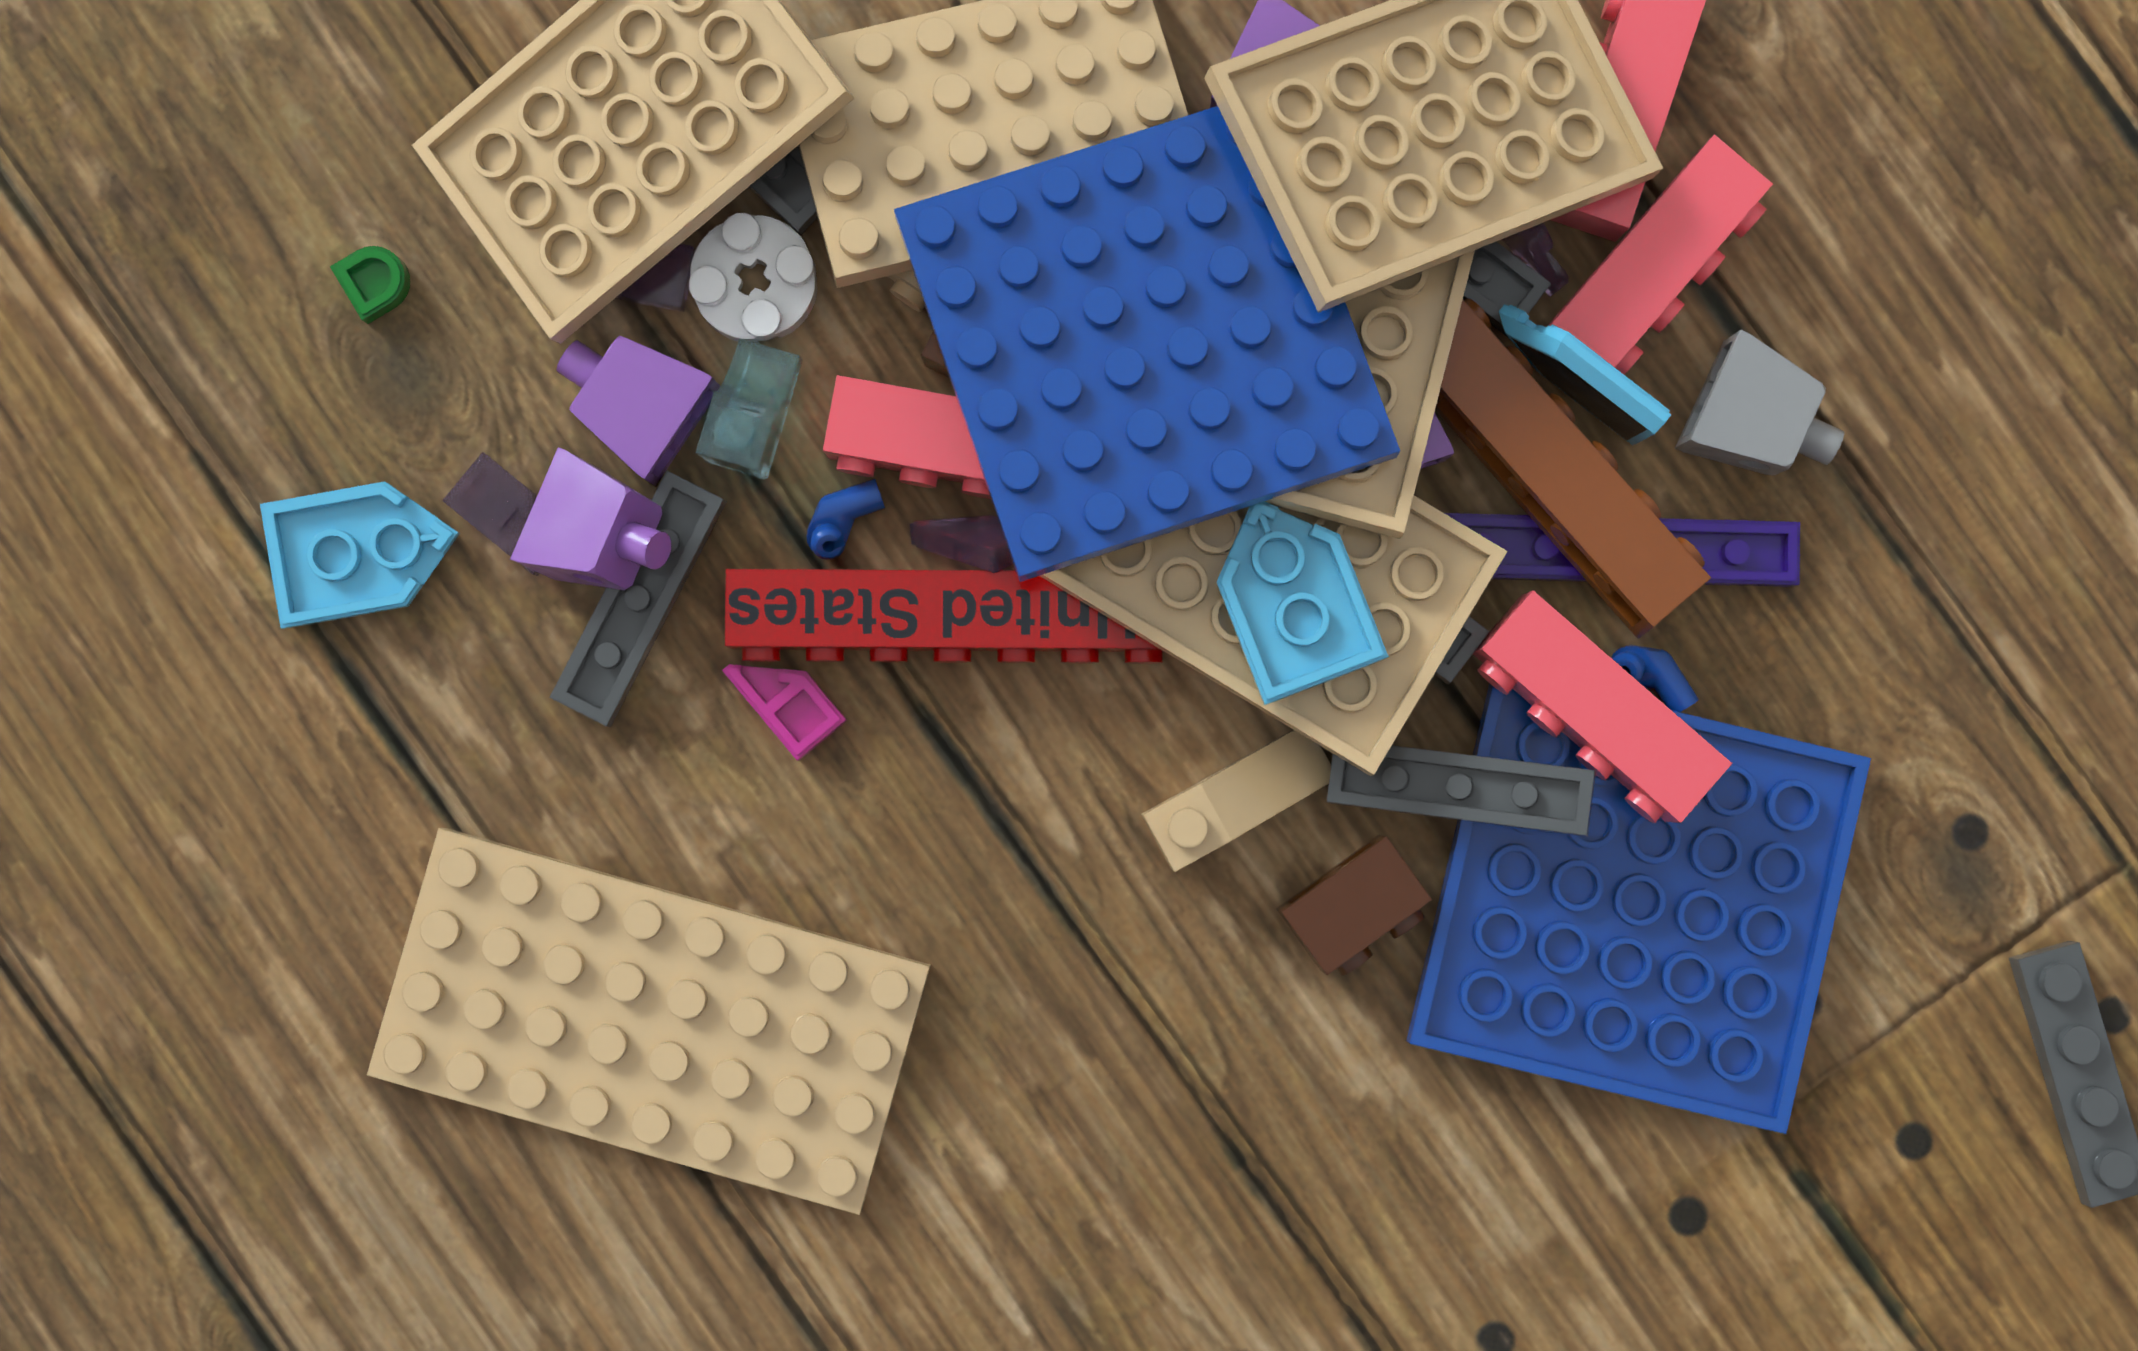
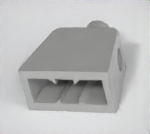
[1675,330,1844,475]

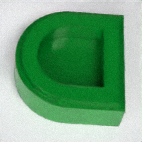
[330,246,410,324]

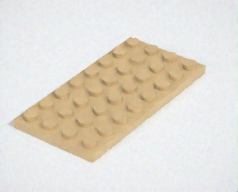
[367,828,931,1215]

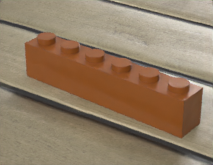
[1435,298,1711,639]

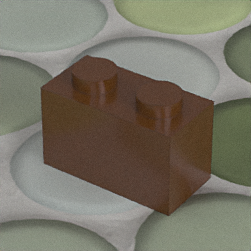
[1276,835,1432,976]

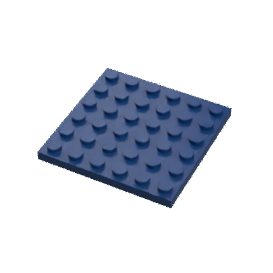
[894,106,1400,582]
[1406,683,1871,1134]

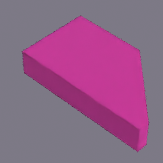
[722,664,848,761]

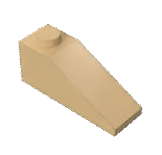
[1141,730,1331,872]

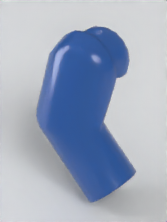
[806,479,885,560]
[1611,645,1699,712]

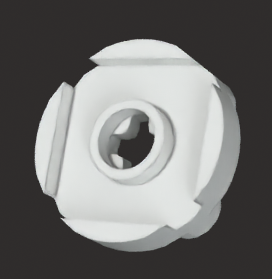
[689,213,817,344]

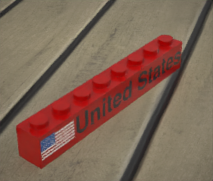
[725,569,1164,664]

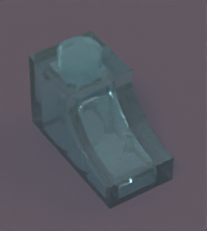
[696,338,803,480]

